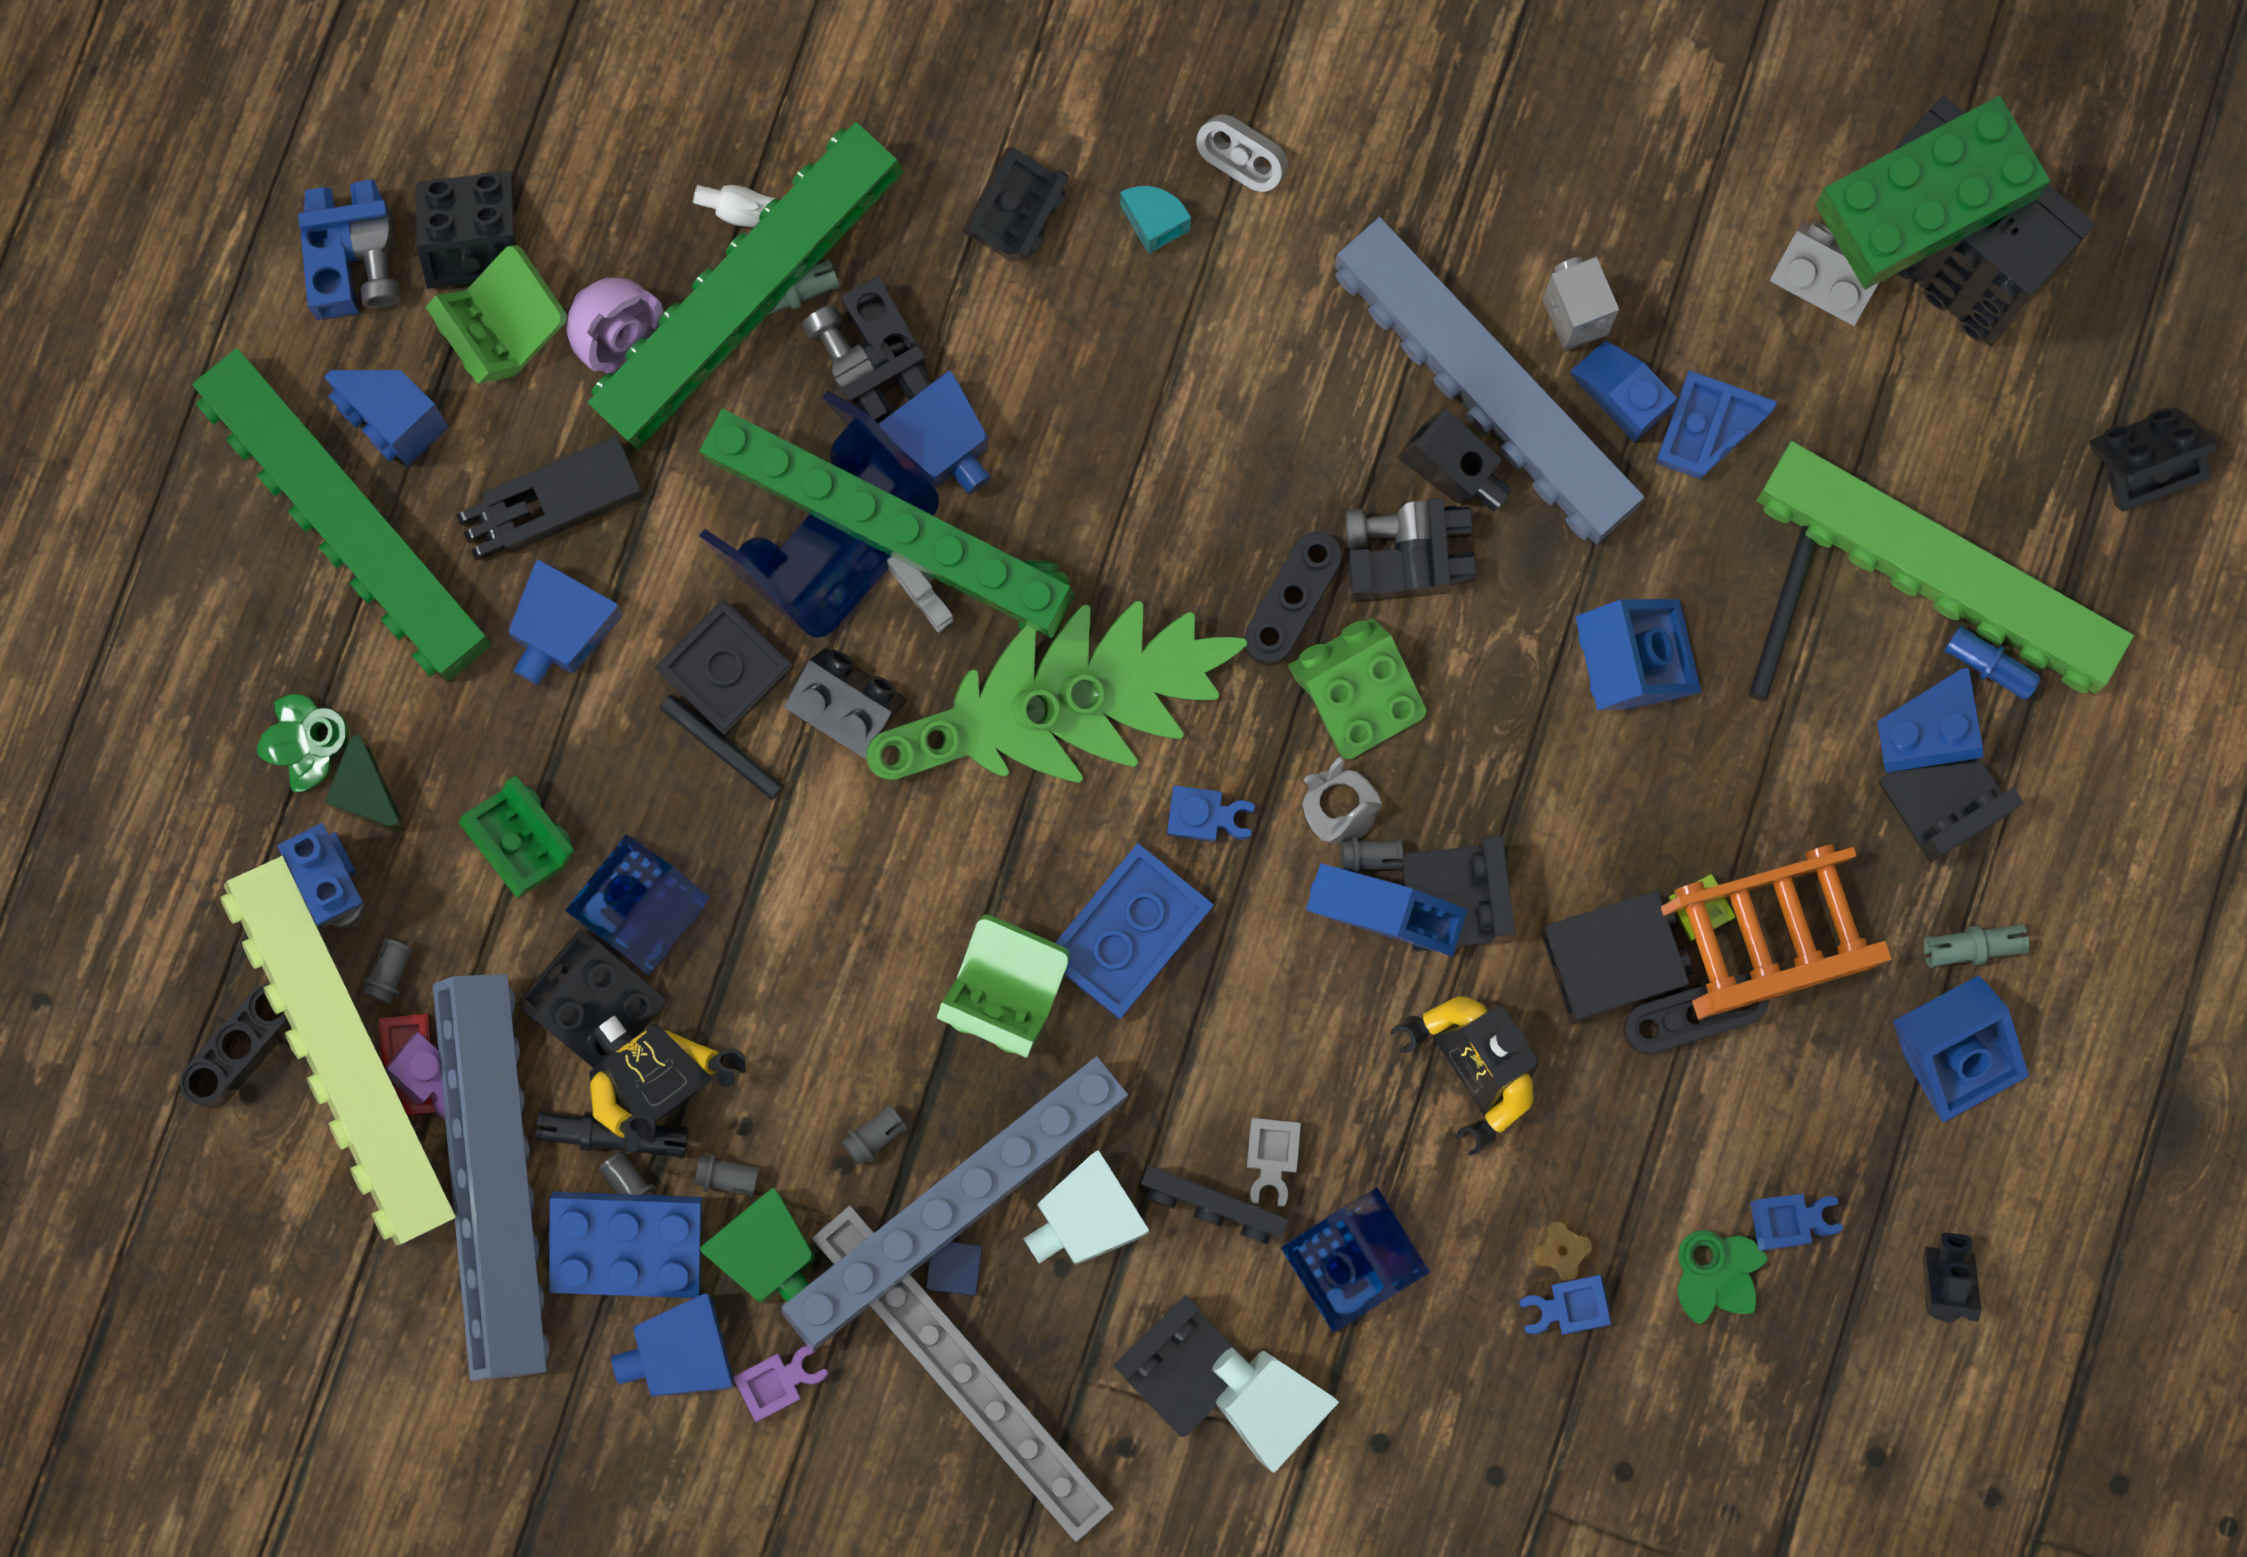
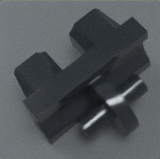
[1922,1232,1982,1323]

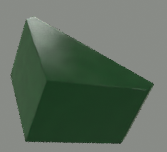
[325,734,406,834]

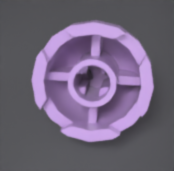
[566,277,664,374]

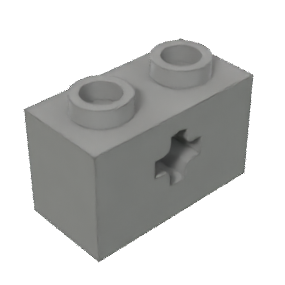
[1542,257,1619,352]

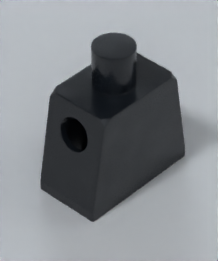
[1397,408,1512,512]

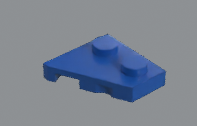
[1655,370,1777,479]
[1877,668,1984,773]

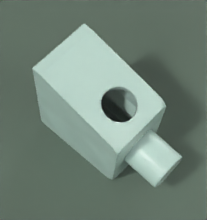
[1023,1151,1149,1265]
[1212,1348,1339,1473]

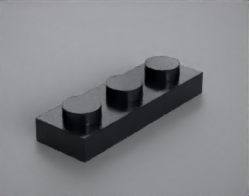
[1141,1165,1288,1245]

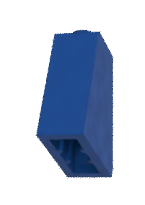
[1306,863,1468,957]

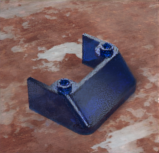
[699,390,939,638]

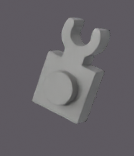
[887,557,954,633]
[1246,1118,1301,1208]

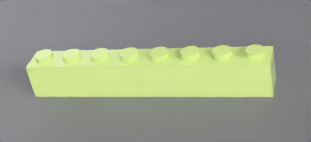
[220,856,456,1245]

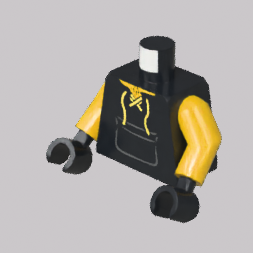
[1390,996,1539,1155]
[589,1015,746,1152]

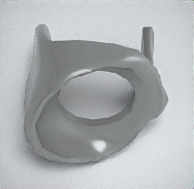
[1302,757,1382,845]

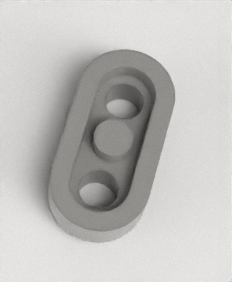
[1196,114,1288,192]

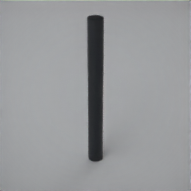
[1748,525,1817,701]

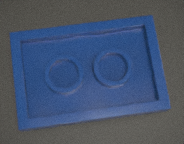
[1055,843,1214,1020]
[549,1191,702,1298]

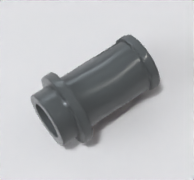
[1340,836,1403,873]
[362,938,414,1004]
[842,1105,907,1165]
[598,1151,656,1195]
[694,1153,759,1198]

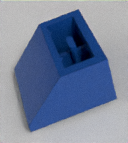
[324,370,449,467]

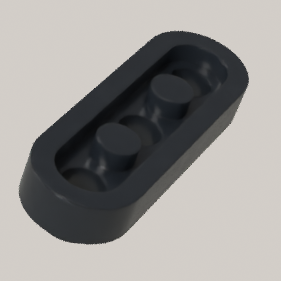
[1244,532,1341,666]
[1623,975,1769,1055]

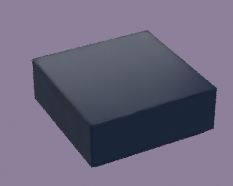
[926,1242,982,1296]

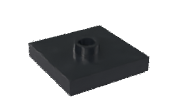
[654,599,794,737]

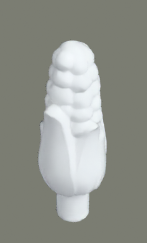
[693,185,775,228]

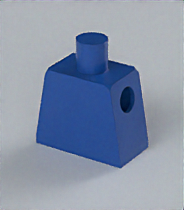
[877,370,991,495]
[509,560,623,686]
[611,1293,736,1397]

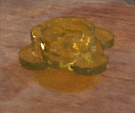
[1533,1222,1592,1281]

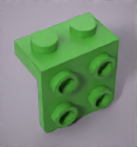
[425,245,567,384]
[1288,618,1426,759]
[936,915,1071,1058]

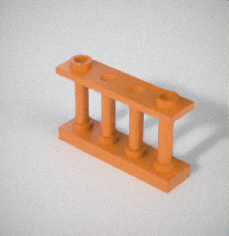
[1661,844,1892,1020]

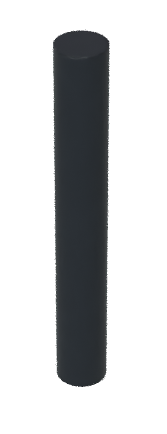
[659,694,784,800]

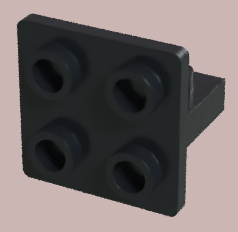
[2089,408,2218,512]

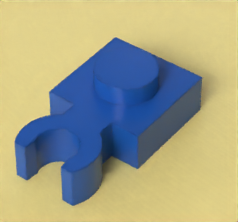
[1167,785,1255,843]
[1750,1194,1843,1251]
[1519,1275,1613,1335]

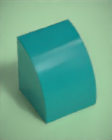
[1120,186,1191,254]

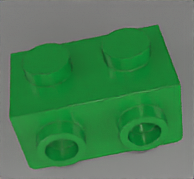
[458,776,574,899]

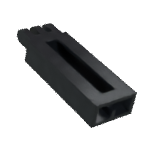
[456,436,644,560]

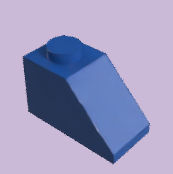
[1569,340,1677,443]

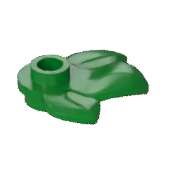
[257,694,349,792]
[1677,1230,1768,1324]

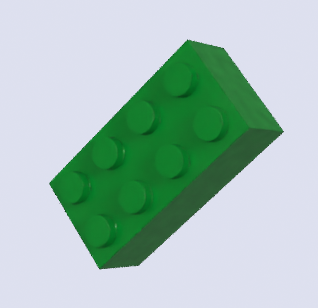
[1815,95,2050,290]

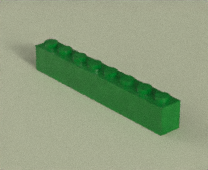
[587,122,904,450]
[192,348,492,683]
[699,408,1075,638]

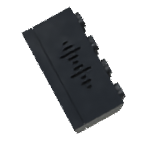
[1892,95,2095,347]

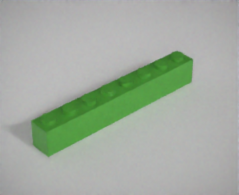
[1756,441,2134,694]

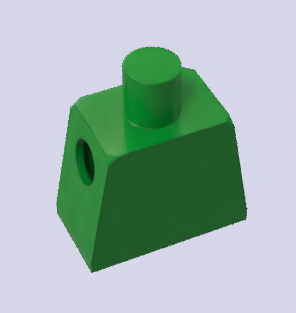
[699,1188,817,1304]

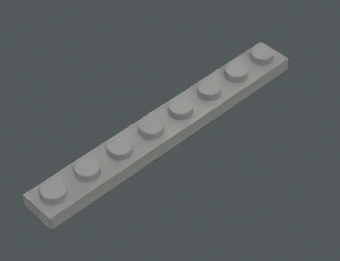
[812,1205,1114,1542]

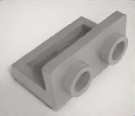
[1769,222,1878,326]

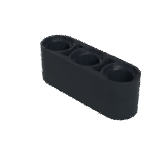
[180,984,292,1109]

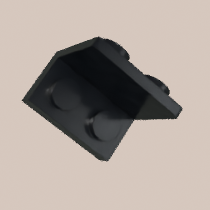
[416,171,518,289]
[1879,758,2024,863]
[1401,836,1515,952]
[516,929,666,1068]
[1113,1295,1246,1437]

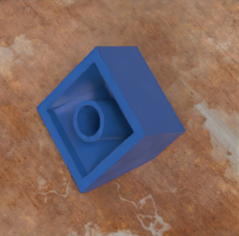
[1575,599,1701,710]
[1893,975,2029,1122]

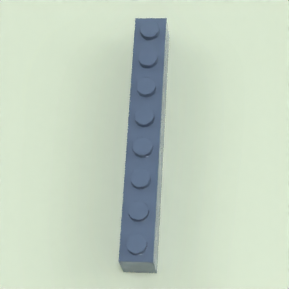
[1334,217,1644,546]
[432,974,549,1381]
[781,1056,1128,1352]

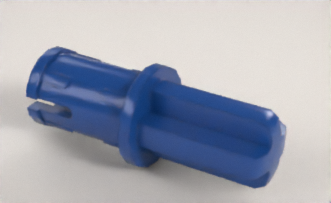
[1944,625,2040,700]

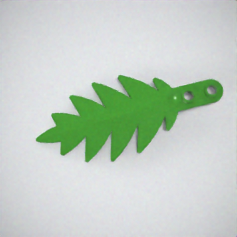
[866,601,1247,783]

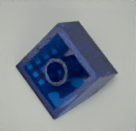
[565,834,710,975]
[1281,1187,1431,1333]

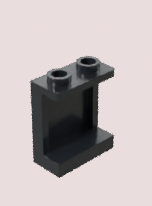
[1540,890,1693,1025]

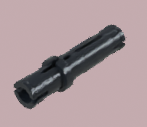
[535,1110,689,1159]

